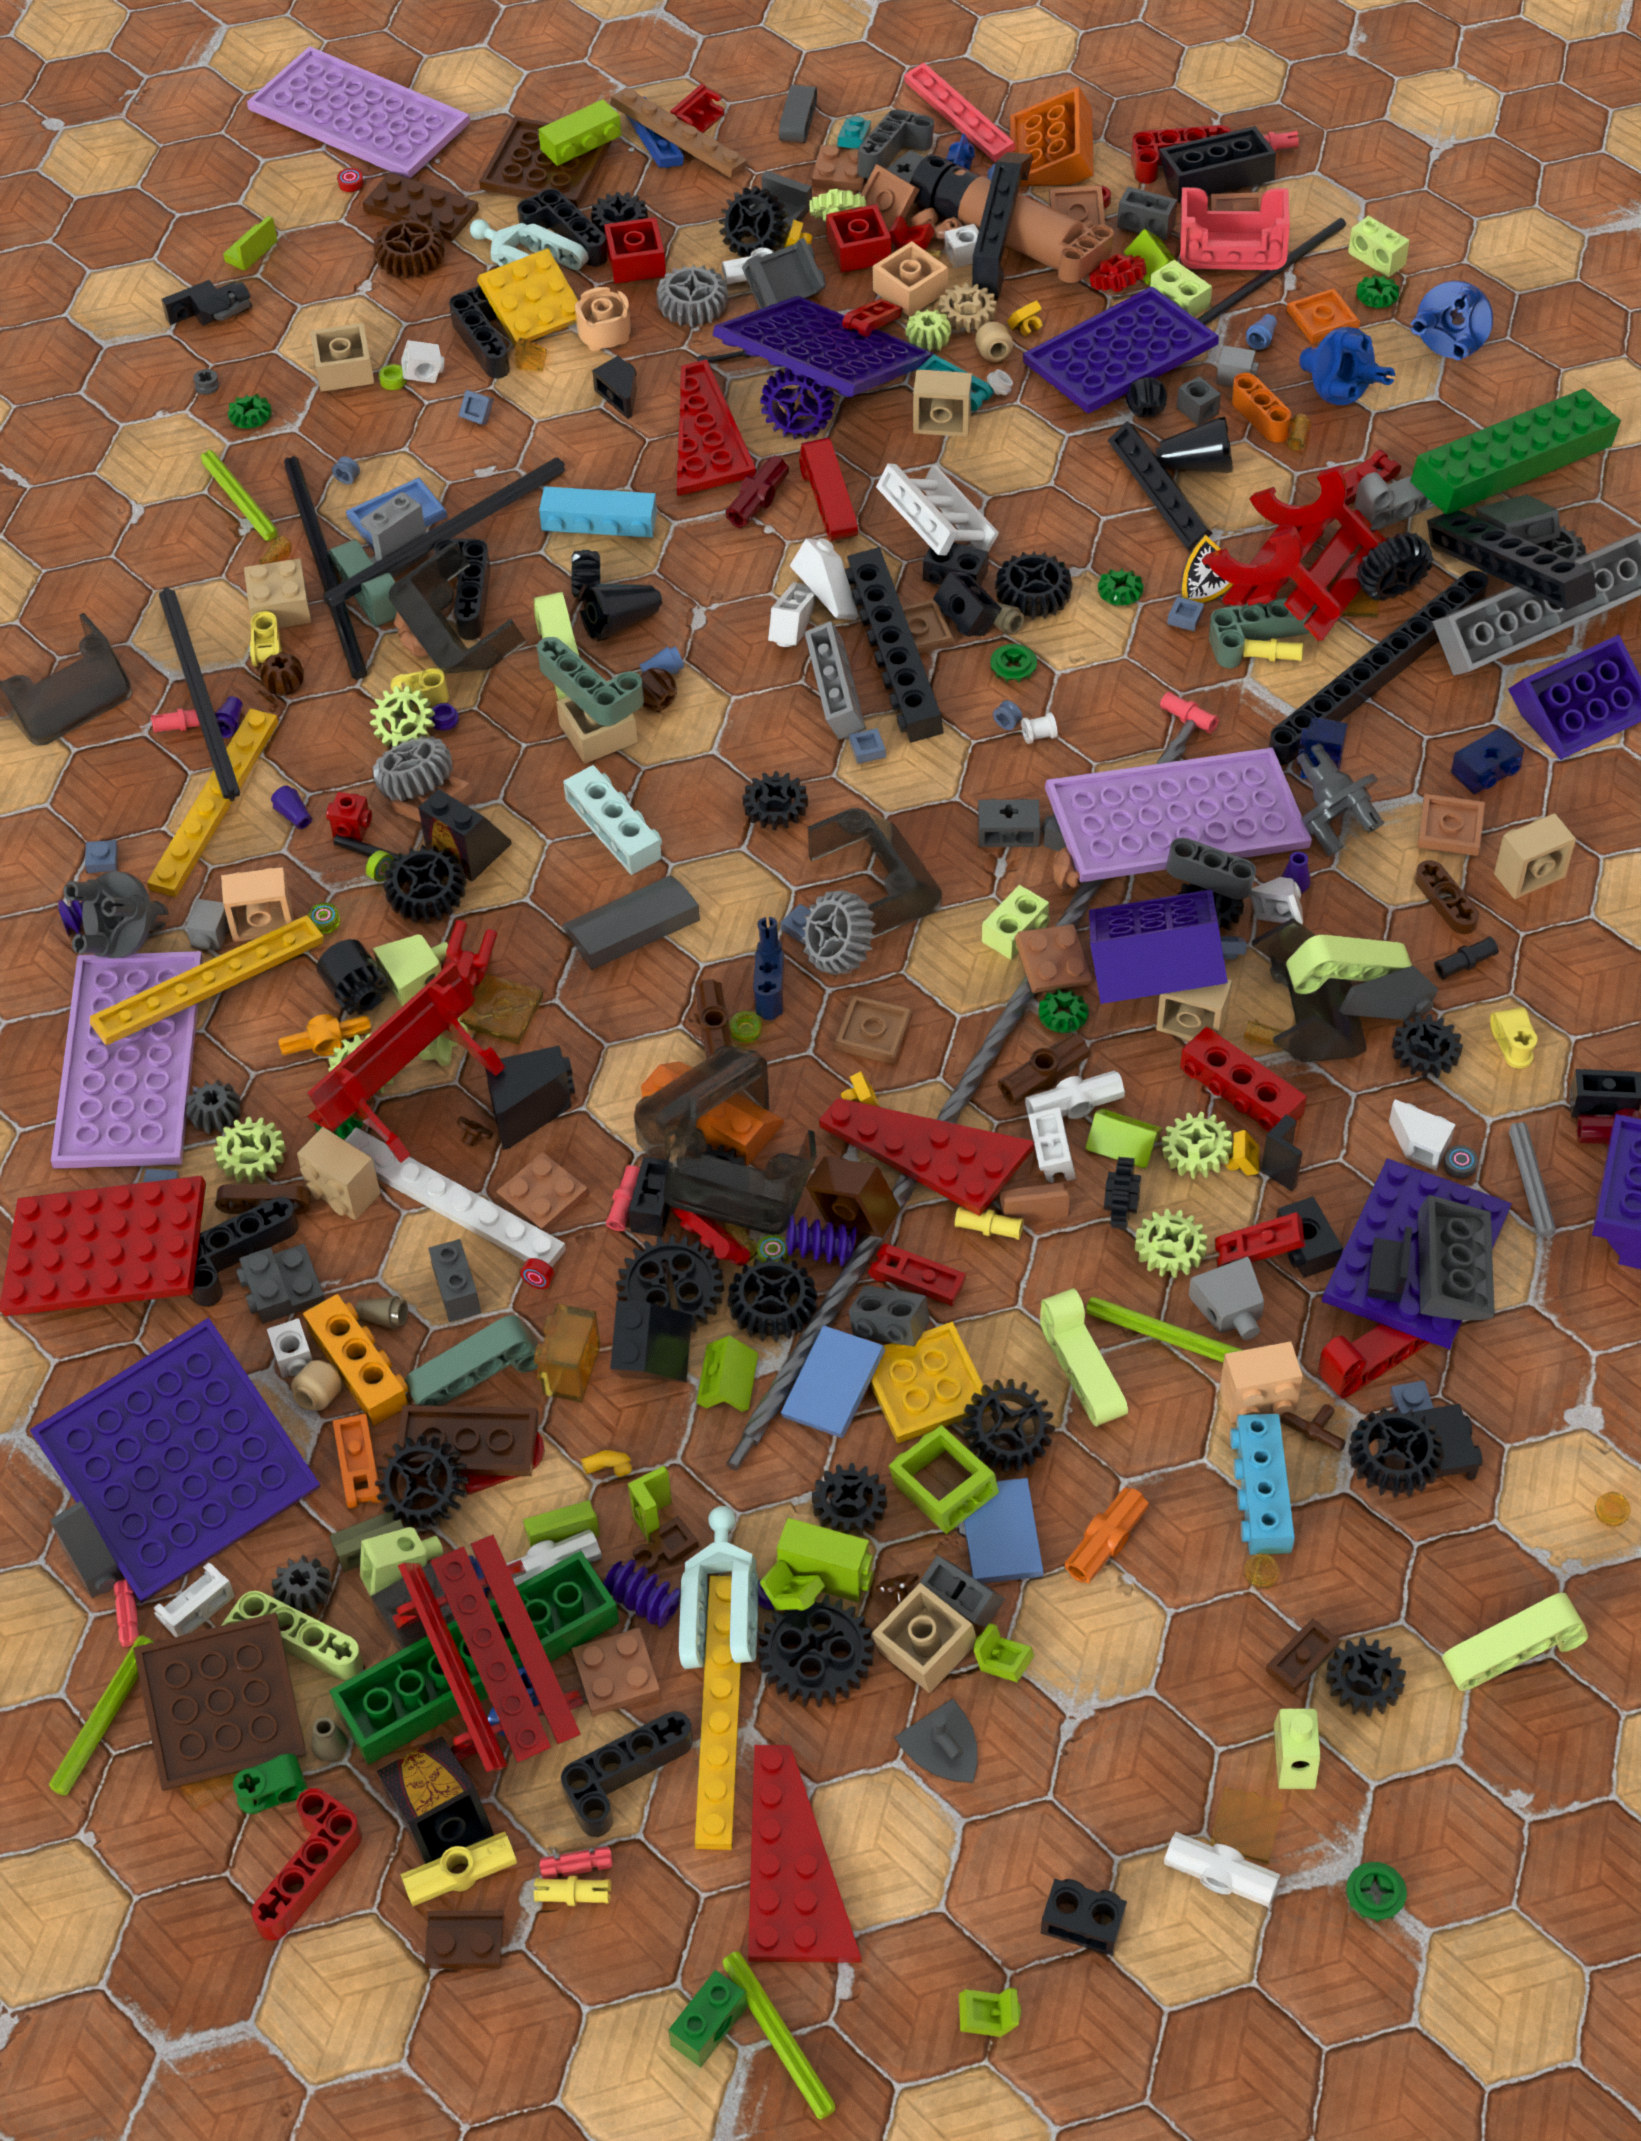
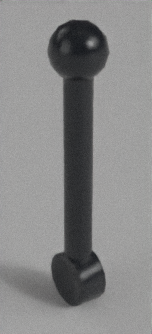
[697,349,751,363]

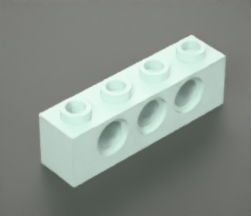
[563,765,662,875]

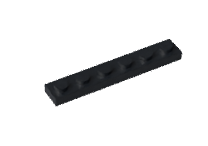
[1108,421,1213,552]

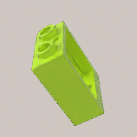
[888,1425,999,1534]

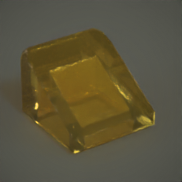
[515,337,547,371]

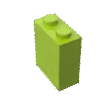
[777,1518,874,1603]

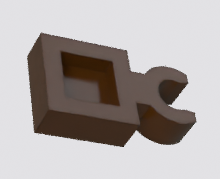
[633,1516,699,1574]

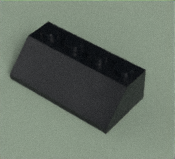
[1159,126,1276,203]

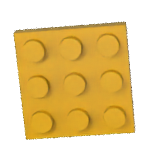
[477,248,579,347]
[870,1322,991,1444]

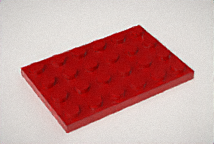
[0,1175,206,1316]

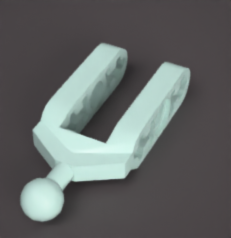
[469,219,589,270]
[679,1506,758,1669]

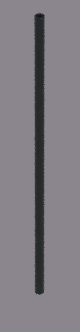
[1197,218,1346,326]

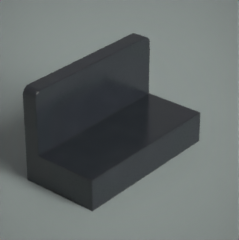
[1261,1114,1302,1191]
[1366,1226,1412,1303]

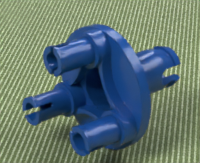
[1410,280,1493,360]
[1299,327,1395,405]

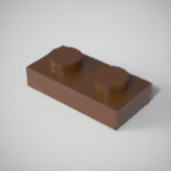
[1266,1618,1341,1694]

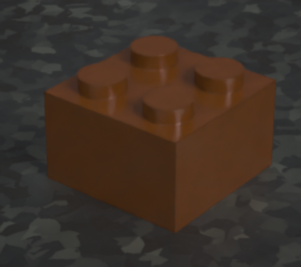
[805,1156,901,1238]

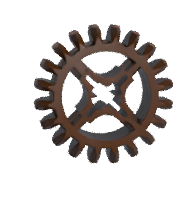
[374,217,445,279]

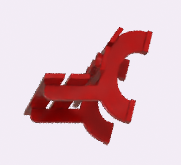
[1201,465,1386,641]
[307,962,505,1163]
[392,1535,584,1772]

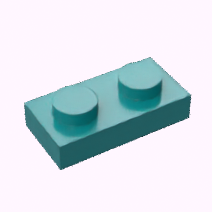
[837,116,871,149]

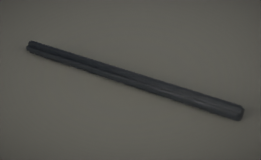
[284,456,367,680]
[323,457,565,608]
[159,587,240,801]

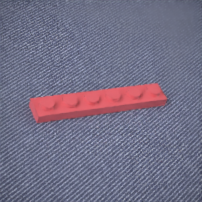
[904,62,1016,162]

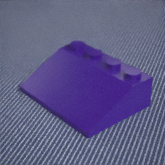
[1508,635,1641,760]

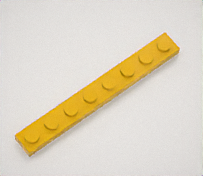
[147,708,279,897]
[90,915,324,1046]
[695,1576,741,1850]

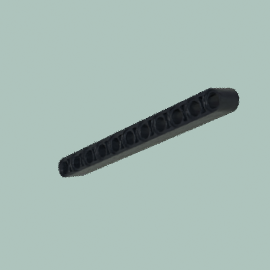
[1269,570,1488,765]

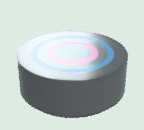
[1444,1145,1478,1179]

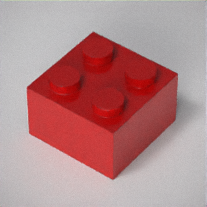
[826,204,891,273]
[604,217,666,284]

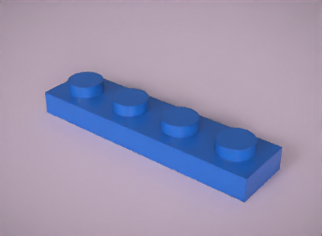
[626,96,684,168]

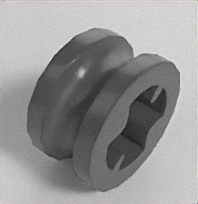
[193,369,219,395]

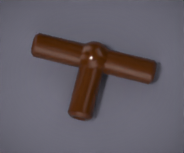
[1280,1404,1346,1452]

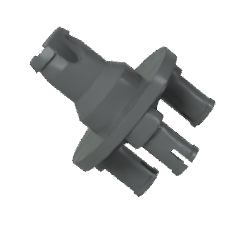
[1297,743,1385,857]
[63,871,169,958]

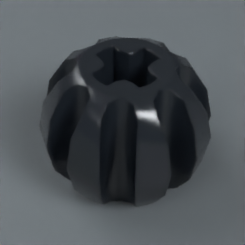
[1126,377,1167,418]

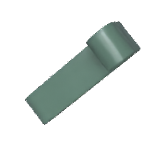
[329,539,402,627]
[1209,598,1317,668]
[537,637,644,726]
[405,1315,545,1406]

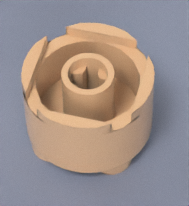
[575,287,631,351]

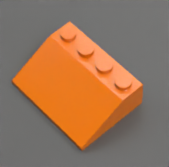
[1010,86,1094,186]

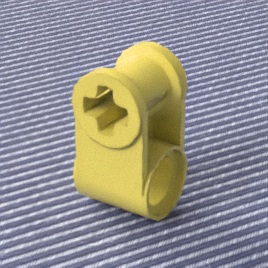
[250,611,282,667]
[390,668,449,712]
[1490,1007,1538,1069]

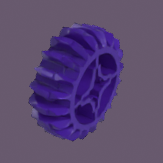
[760,368,835,440]

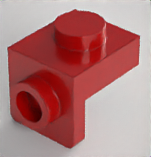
[889,216,935,250]

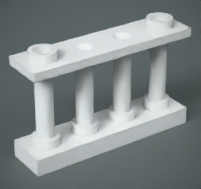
[876,464,999,555]

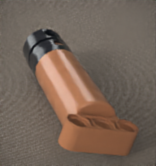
[910,154,1114,283]

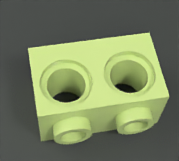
[1348,215,1410,278]
[1150,260,1212,317]
[982,885,1050,960]

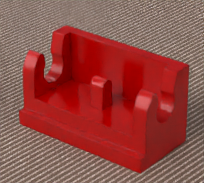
[670,84,725,133]

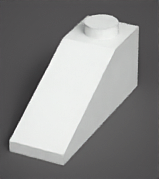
[790,538,859,620]
[768,582,818,647]
[1249,877,1303,926]

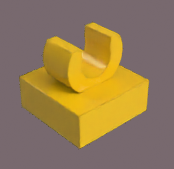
[782,219,813,249]
[1007,300,1042,337]
[841,1071,881,1107]
[1224,1130,1260,1176]

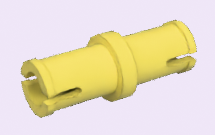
[1243,638,1304,662]
[955,1206,1024,1240]
[534,1876,611,1906]

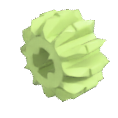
[905,309,951,352]

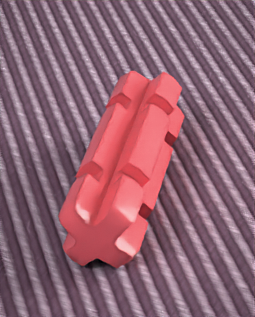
[114,1579,139,1647]
[539,1846,613,1879]

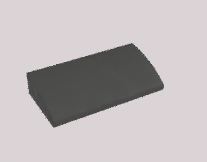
[563,875,700,970]
[1418,1195,1495,1320]

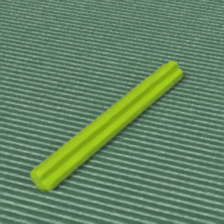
[201,450,278,541]
[1086,1297,1243,1363]
[49,1635,154,1796]
[723,1951,835,2119]

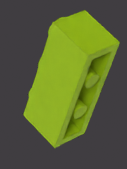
[538,99,622,166]

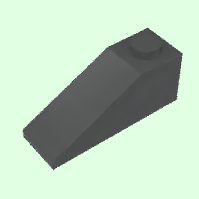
[1339,965,1439,1020]
[50,1501,122,1598]

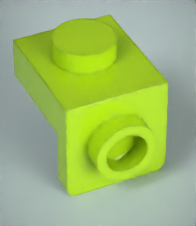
[760,1561,825,1611]
[974,1623,1034,1683]
[959,1988,1021,2037]

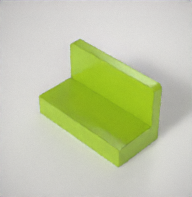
[223,216,278,271]
[1124,228,1178,285]
[1086,1108,1162,1168]
[696,1335,758,1412]
[628,1466,672,1543]
[523,1500,600,1547]

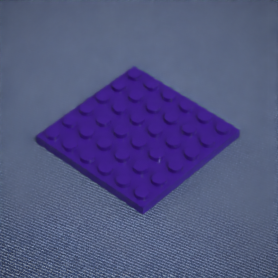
[713,296,934,397]
[30,1318,321,1604]

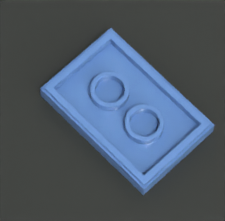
[346,478,447,551]
[781,1325,885,1438]
[963,1478,1043,1583]

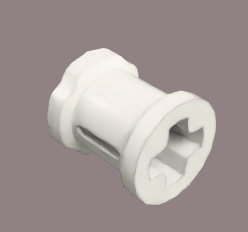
[1021,712,1057,744]

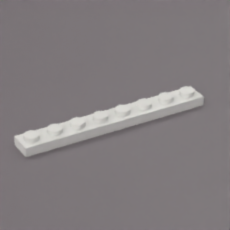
[345,1127,566,1267]

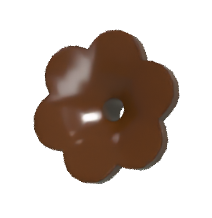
[457,1116,493,1146]
[875,1573,919,1604]

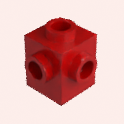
[326,792,372,841]

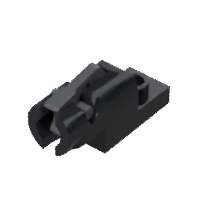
[161,280,252,326]

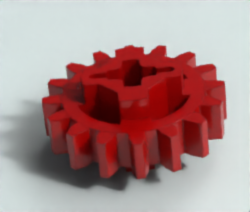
[1089,254,1147,292]

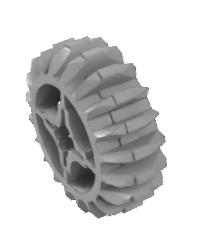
[656,264,728,327]
[372,736,453,801]
[800,890,877,975]

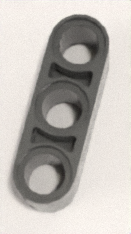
[779,84,817,143]
[1166,837,1256,900]

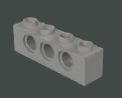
[805,621,866,740]

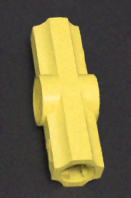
[400,1831,517,1907]

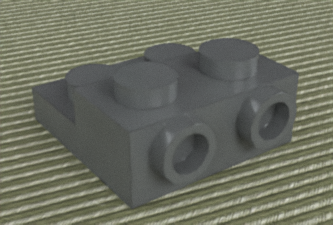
[236,1244,325,1324]

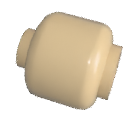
[975,322,1013,362]
[291,1360,342,1411]

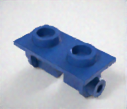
[946,133,975,170]

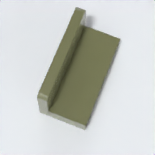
[330,1511,404,1572]

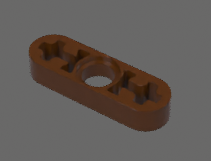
[1415,860,1479,934]
[215,1184,311,1215]

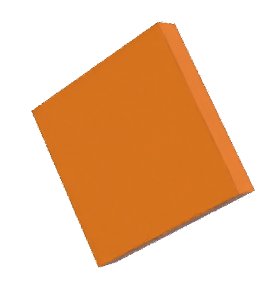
[1286,288,1360,344]

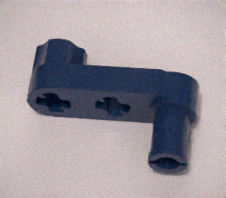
[753,917,784,1020]

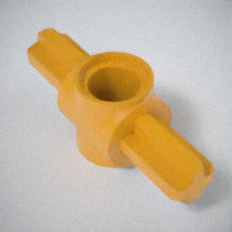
[278,1014,372,1056]

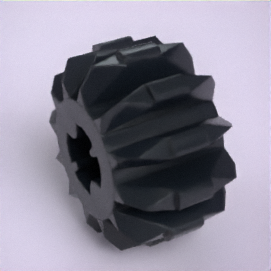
[572,550,600,597]

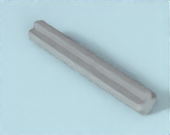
[1509,1122,1556,1237]

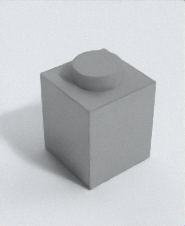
[1216,345,1259,387]
[186,899,229,950]

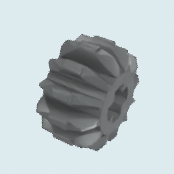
[186,1079,241,1135]
[272,1555,333,1614]

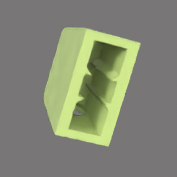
[373,934,448,1006]
[360,1527,443,1603]
[1274,1709,1320,1789]

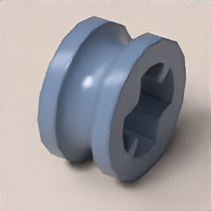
[332,456,360,484]
[993,700,1023,730]

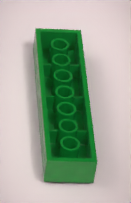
[1410,388,1621,515]
[329,1550,619,1765]

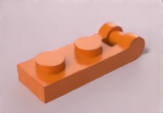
[332,1413,382,1509]

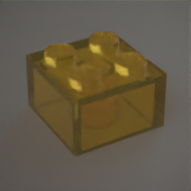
[534,1304,601,1403]

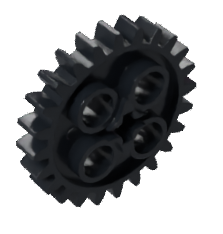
[616,1235,725,1332]
[758,1595,874,1707]

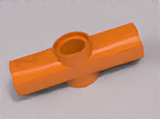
[1064,1487,1149,1584]

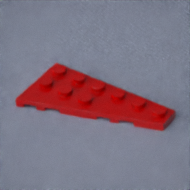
[676,359,756,496]
[819,1098,1034,1216]
[748,1745,861,1963]

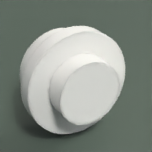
[987,369,1013,395]

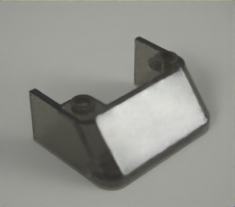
[389,541,527,673]
[0,613,132,745]
[808,808,942,939]
[1251,918,1366,1062]
[634,1045,770,1161]
[663,1095,817,1235]

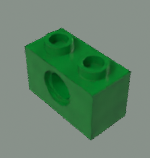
[668,1970,747,2068]

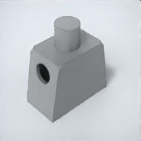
[1189,1257,1264,1340]

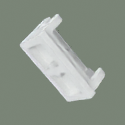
[1028,1107,1076,1183]
[154,1562,235,1637]

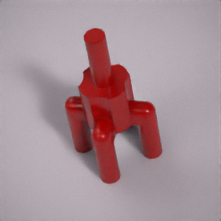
[442,920,497,993]

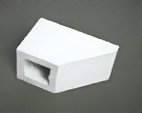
[1389,1099,1455,1171]

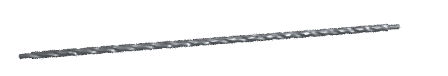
[726,720,1196,1471]

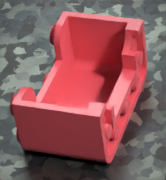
[1180,187,1290,270]

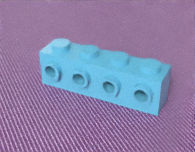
[539,486,657,538]
[1230,1414,1295,1555]

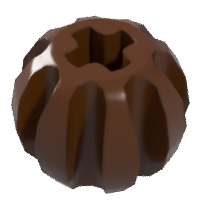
[260,652,304,696]
[640,668,677,712]

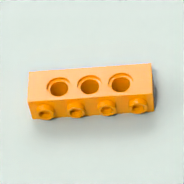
[303,1294,409,1426]

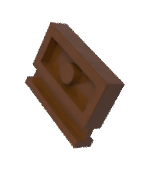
[424,1911,504,1969]

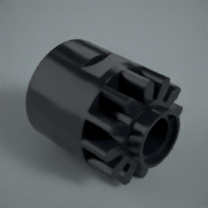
[316,939,389,1015]

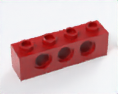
[1180,1026,1307,1132]

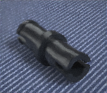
[1434,936,1499,980]

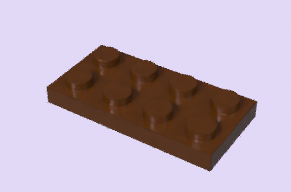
[363,172,479,241]
[395,1405,539,1477]

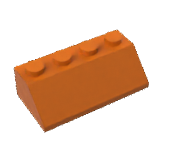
[641,1061,784,1167]

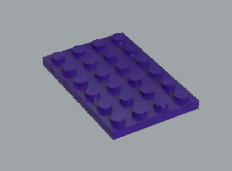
[1023,286,1219,414]
[1322,1158,1512,1350]

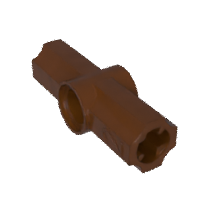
[695,979,735,1072]
[998,1033,1090,1104]

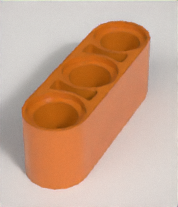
[1232,373,1291,442]

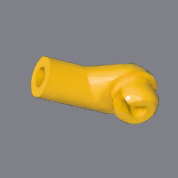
[581,1450,632,1477]

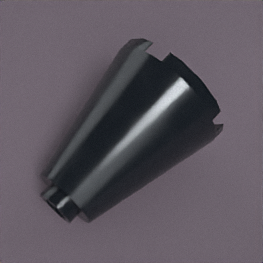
[1156,417,1233,473]
[579,583,662,641]

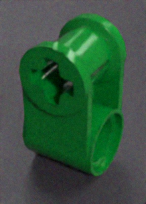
[233,1754,308,1814]

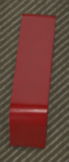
[1131,125,1232,184]
[799,437,858,542]
[1318,1324,1431,1399]
[251,1788,362,1941]

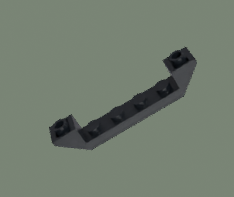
[972,152,1033,298]

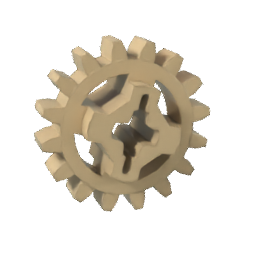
[938,283,996,332]

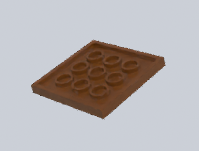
[479,116,611,208]
[133,1612,307,1791]

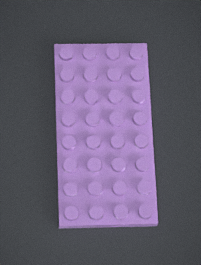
[247,46,470,179]
[1045,748,1312,882]
[51,951,203,1169]

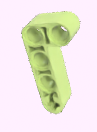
[534,592,579,700]
[1286,935,1412,994]
[1040,1288,1128,1426]
[221,1591,363,1680]
[1442,1593,1588,1691]

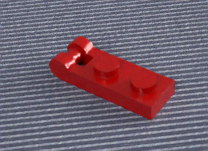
[842,298,903,337]
[1343,449,1402,506]
[672,1200,750,1266]
[1214,1212,1305,1268]
[867,1244,966,1306]

